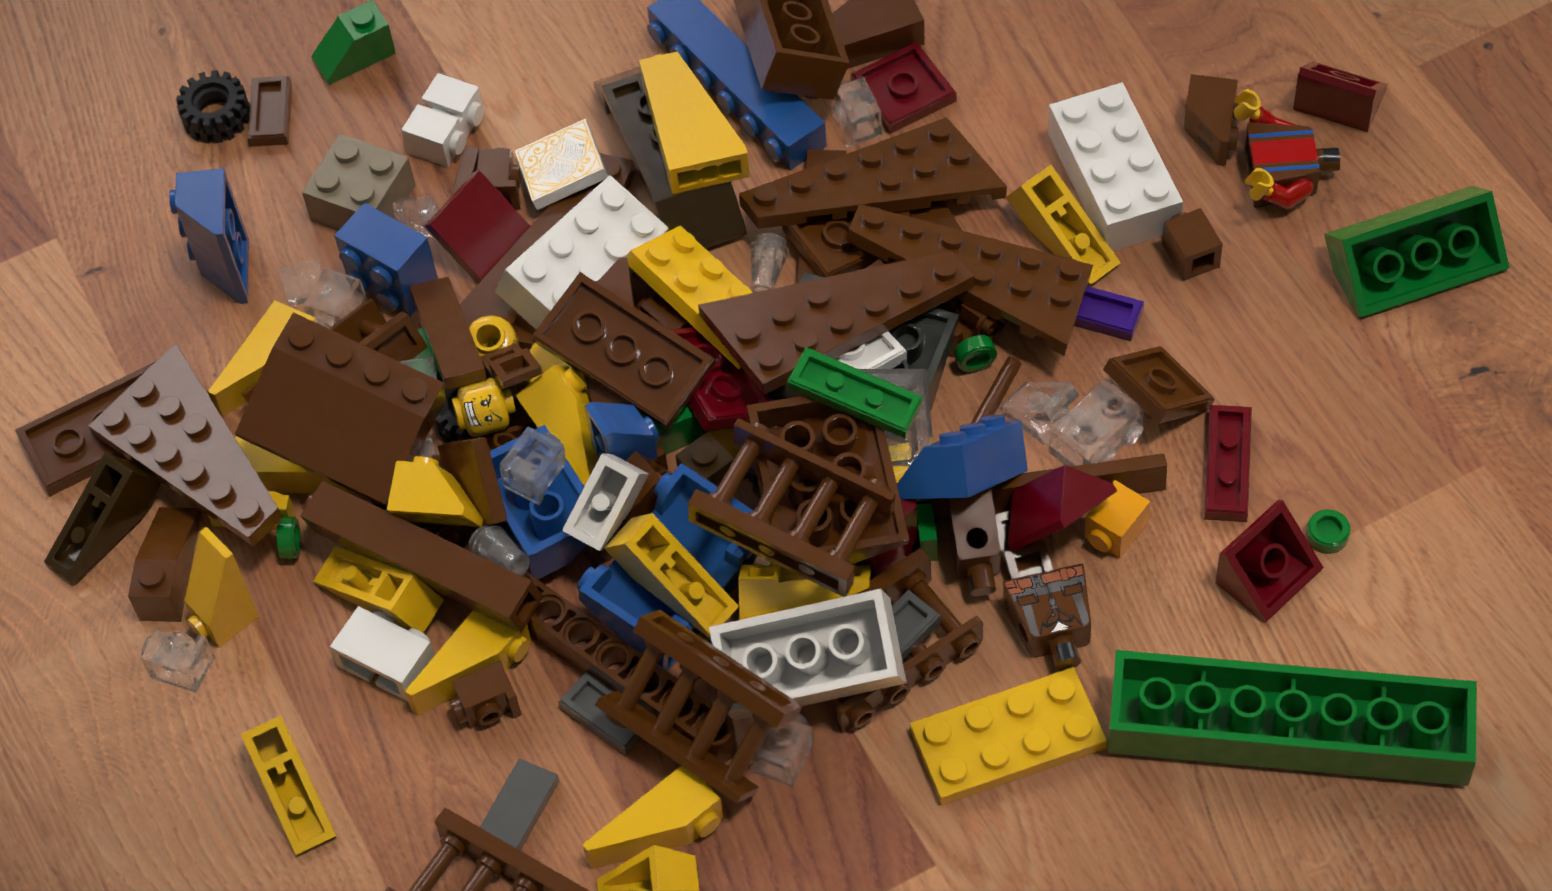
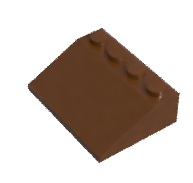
[235,312,446,508]
[747,396,909,583]

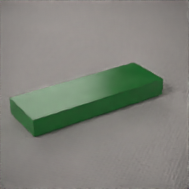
[787,347,924,439]

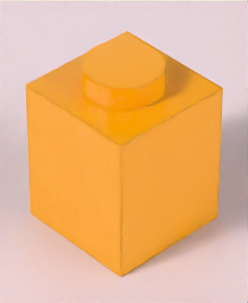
[1084,480,1150,559]

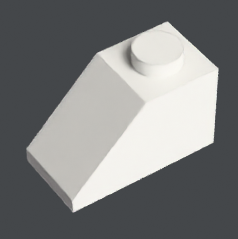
[562,454,649,551]

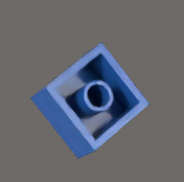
[334,202,438,317]

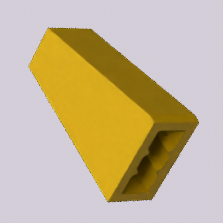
[639,51,750,194]

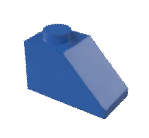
[585,402,659,461]

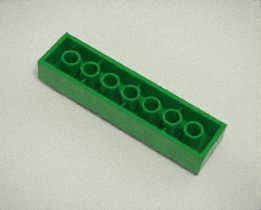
[1108,650,1477,786]

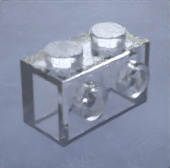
[1049,378,1143,466]

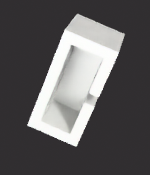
[401,73,485,167]
[330,606,435,702]

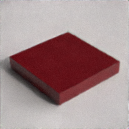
[851,42,957,134]
[424,170,530,284]

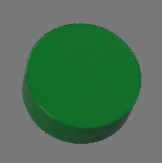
[954,335,997,372]
[1306,509,1351,554]
[276,516,301,559]

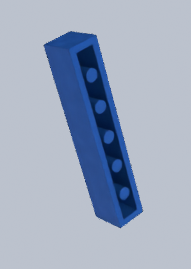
[647,0,827,171]

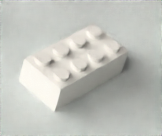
[1048,82,1183,251]
[495,175,669,329]
[709,589,907,720]

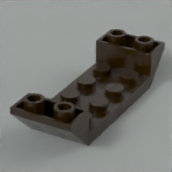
[593,67,747,249]

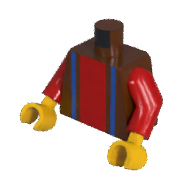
[1234,89,1340,209]

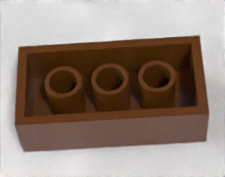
[733,0,849,100]

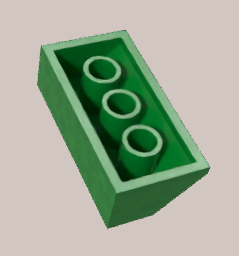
[1324,186,1510,318]

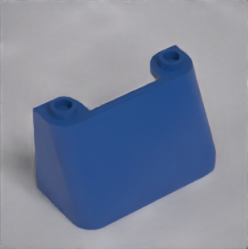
[577,463,758,671]

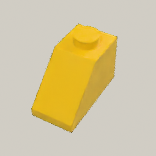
[387,456,483,527]

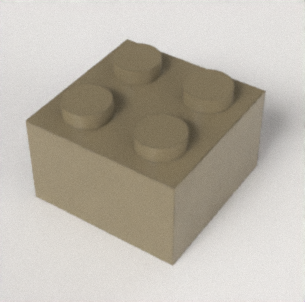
[302,134,416,230]

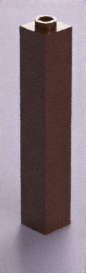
[300,481,543,633]

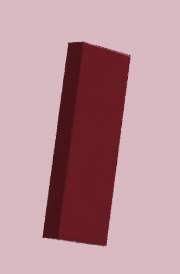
[1204,405,1252,522]

